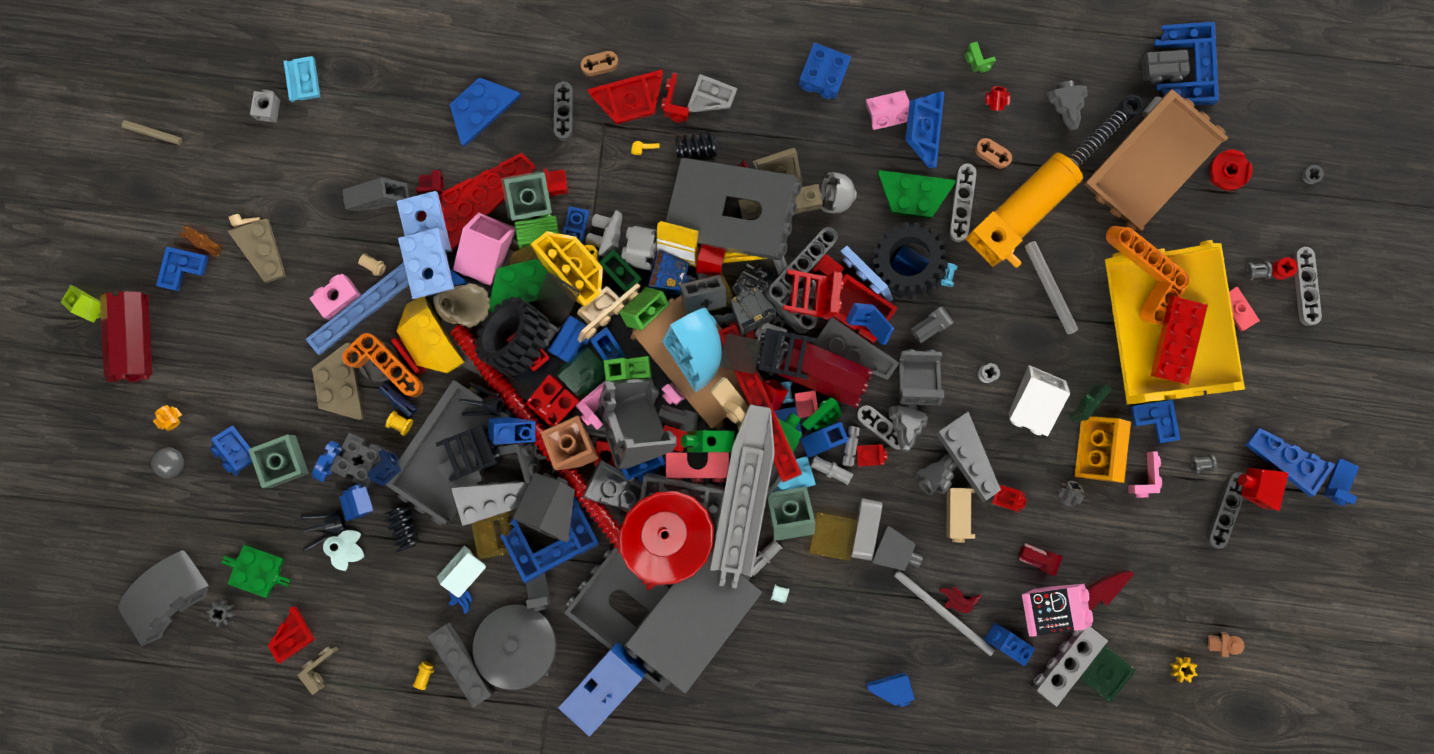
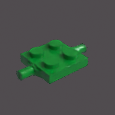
[221,545,291,598]

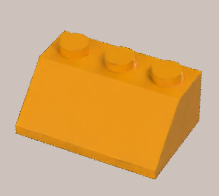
[1075,416,1131,483]

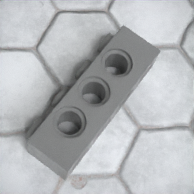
[1032,627,1108,707]

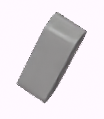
[851,498,882,561]

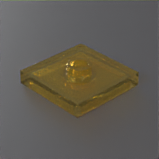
[809,512,857,561]

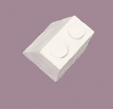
[1009,365,1070,436]

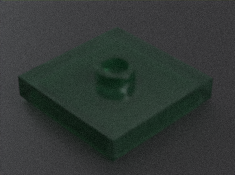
[556,346,606,401]
[1069,384,1112,422]
[1080,645,1136,703]

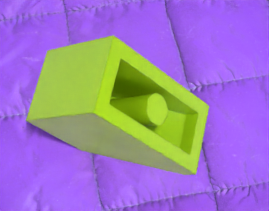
[61,285,101,323]

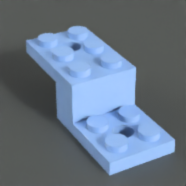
[397,191,454,299]

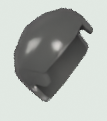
[151,447,185,479]

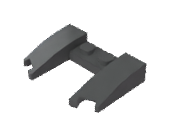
[640,472,725,540]

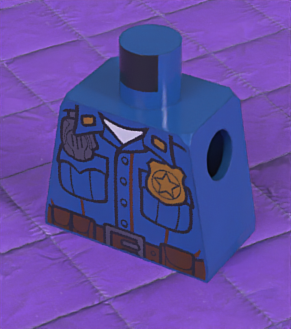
[648,251,698,296]

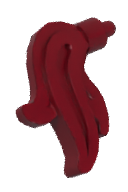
[939,586,982,613]

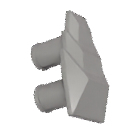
[586,210,622,258]

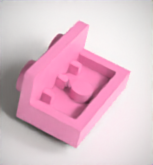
[866,90,910,130]

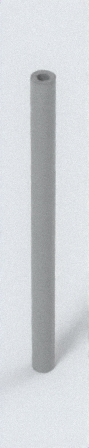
[894,570,995,656]

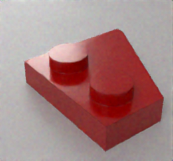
[268,606,316,664]

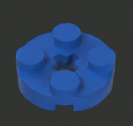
[312,441,343,482]

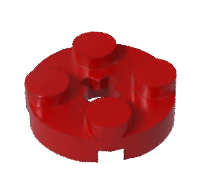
[1209,149,1252,191]

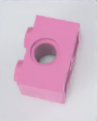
[309,274,361,320]

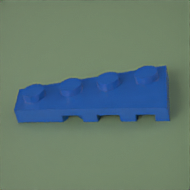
[1245,428,1335,497]

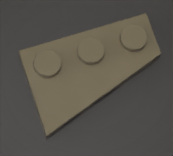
[228,219,286,283]

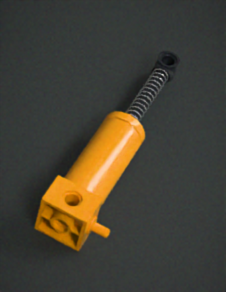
[965,95,1143,268]

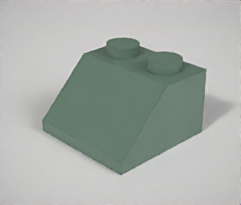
[767,487,815,541]

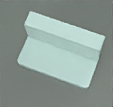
[437,546,486,597]

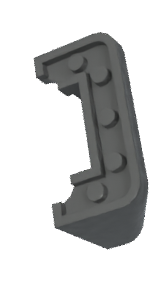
[598,378,677,470]

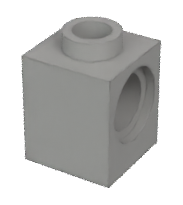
[250,90,280,123]

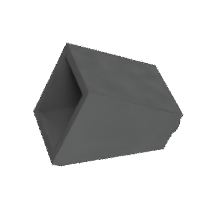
[513,473,575,543]

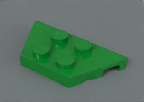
[878,170,956,219]
[488,259,566,313]

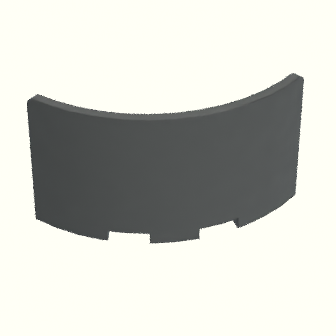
[118,550,209,646]

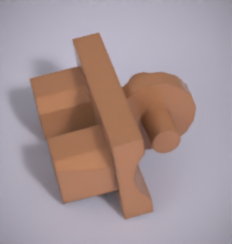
[1208,632,1245,657]

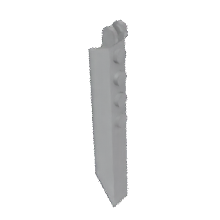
[710,405,775,589]

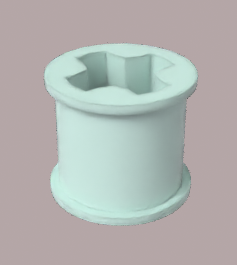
[770,584,789,604]

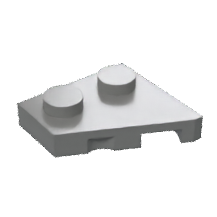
[687,74,738,113]

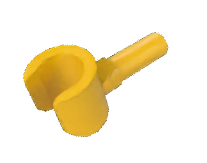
[631,141,660,155]

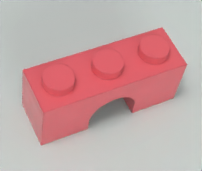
[666,453,729,482]

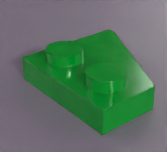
[802,397,842,430]

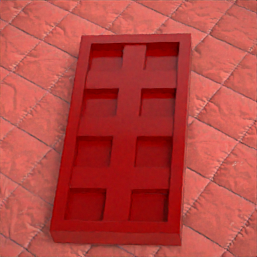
[1150,296,1208,385]

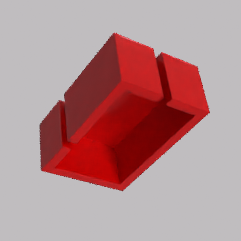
[833,274,897,344]

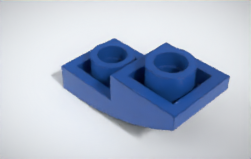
[563,206,590,243]

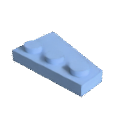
[841,246,893,302]

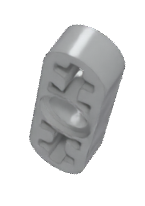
[857,405,900,450]

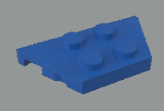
[450,78,521,147]
[906,91,944,168]

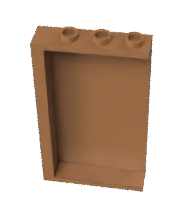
[1083,89,1228,232]
[630,296,764,431]

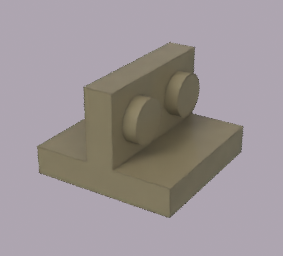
[753,148,802,184]

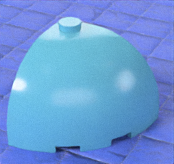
[662,308,722,392]

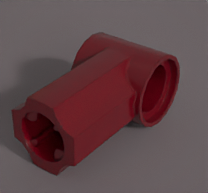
[1018,543,1063,577]

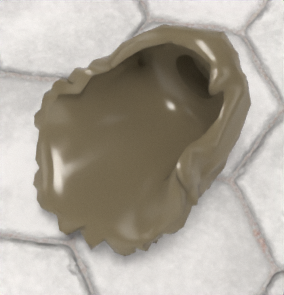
[433,283,491,328]

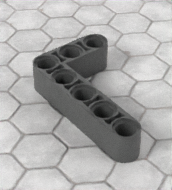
[763,227,838,334]

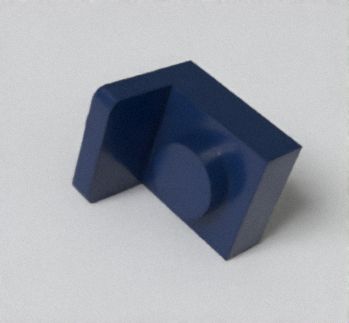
[367,449,401,486]

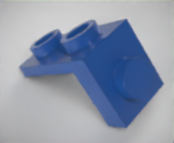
[846,303,894,345]
[1323,459,1359,506]
[984,623,1035,666]

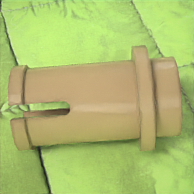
[358,253,386,276]

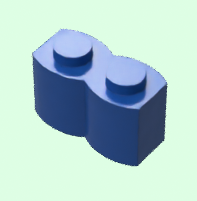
[339,484,374,521]

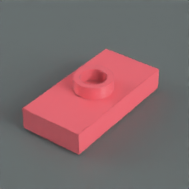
[1229,286,1260,332]

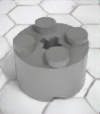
[622,226,658,271]

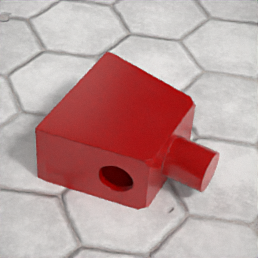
[1238,468,1289,511]

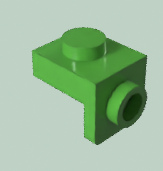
[965,42,996,73]

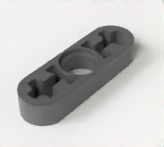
[554,81,573,141]

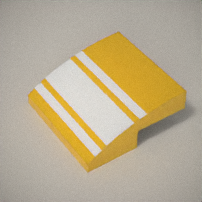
[657,221,699,267]

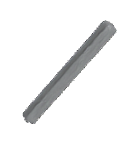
[1025,241,1078,334]

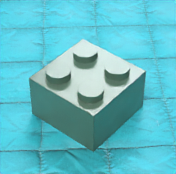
[501,171,552,221]
[248,435,309,488]

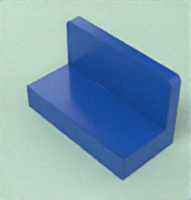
[891,245,929,276]

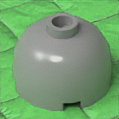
[820,172,857,213]

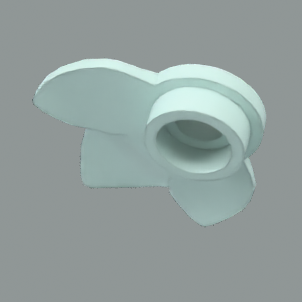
[323,530,364,571]

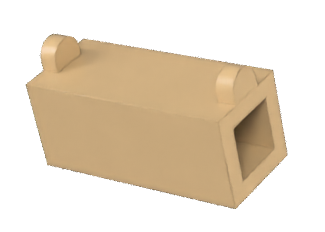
[946,488,975,542]

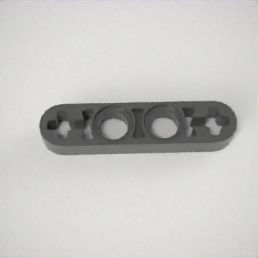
[1206,472,1244,549]

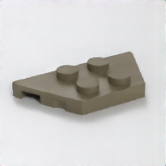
[312,342,364,420]

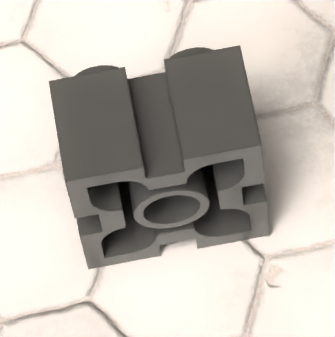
[330,433,392,488]

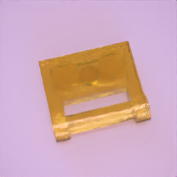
[471,511,510,560]

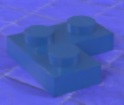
[156,247,209,291]
[1130,400,1180,443]

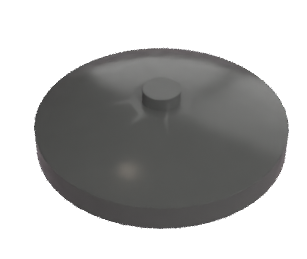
[473,605,557,690]

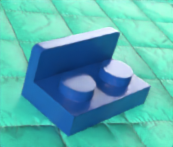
[210,426,253,476]

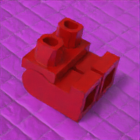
[526,375,581,427]

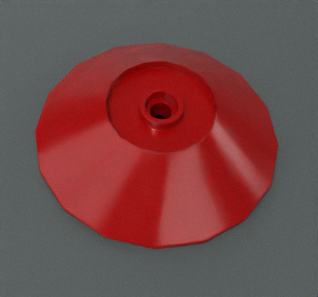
[619,491,714,585]

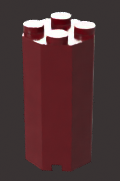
[100,291,152,383]
[777,339,873,409]

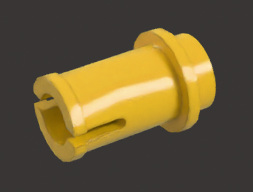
[413,661,434,690]

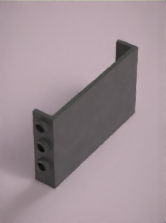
[385,380,515,525]
[625,548,762,694]

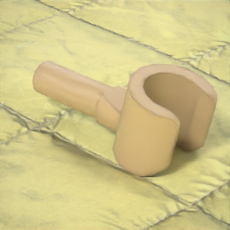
[229,214,260,228]

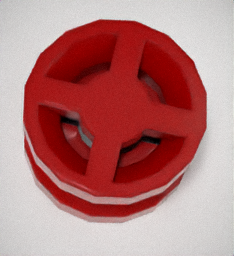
[1272,257,1298,280]

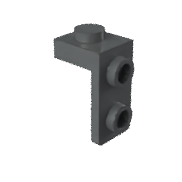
[498,442,540,483]
[526,573,551,611]

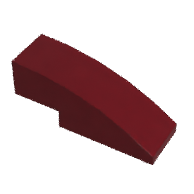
[1085,570,1134,611]

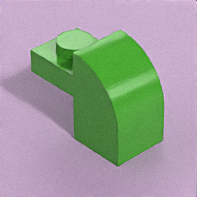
[604,356,652,381]

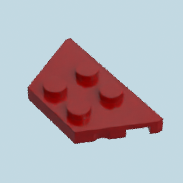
[588,70,663,125]

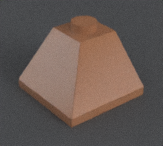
[541,415,599,470]

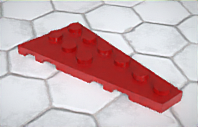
[417,153,537,253]

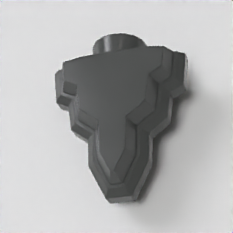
[1047,81,1088,131]
[889,404,928,452]
[914,453,957,495]

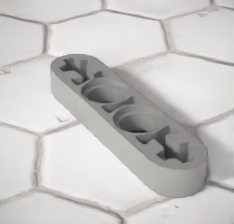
[949,164,976,242]
[1292,247,1322,326]

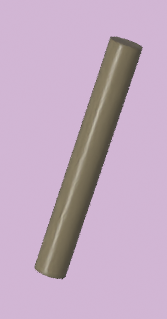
[122,120,183,145]

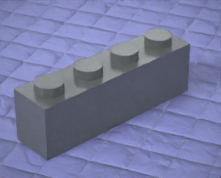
[428,623,495,708]

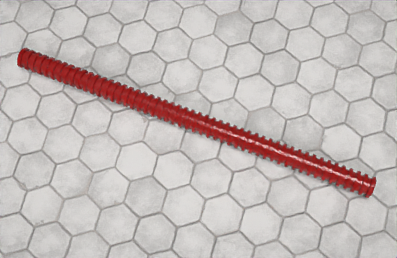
[450,324,656,590]

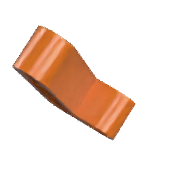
[342,333,424,397]

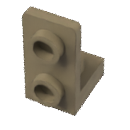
[298,646,339,695]

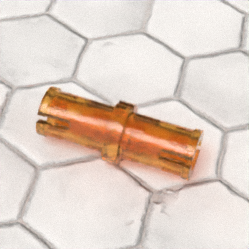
[180,225,223,257]

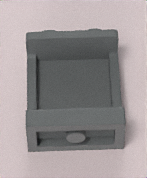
[898,349,944,405]

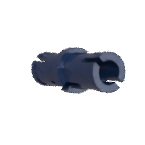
[378,381,418,418]

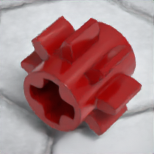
[985,86,1011,111]

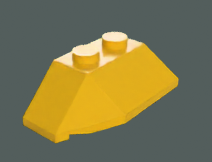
[531,231,603,307]
[397,296,465,373]

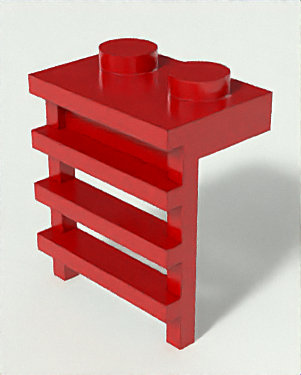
[782,269,844,320]

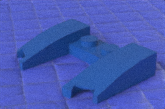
[1154,22,1219,105]
[501,497,599,584]

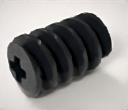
[675,132,718,160]
[383,507,420,553]

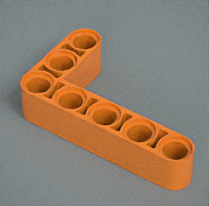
[1106,226,1189,325]

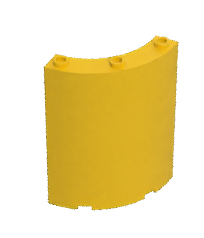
[1105,240,1245,405]

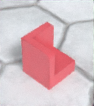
[793,391,818,418]

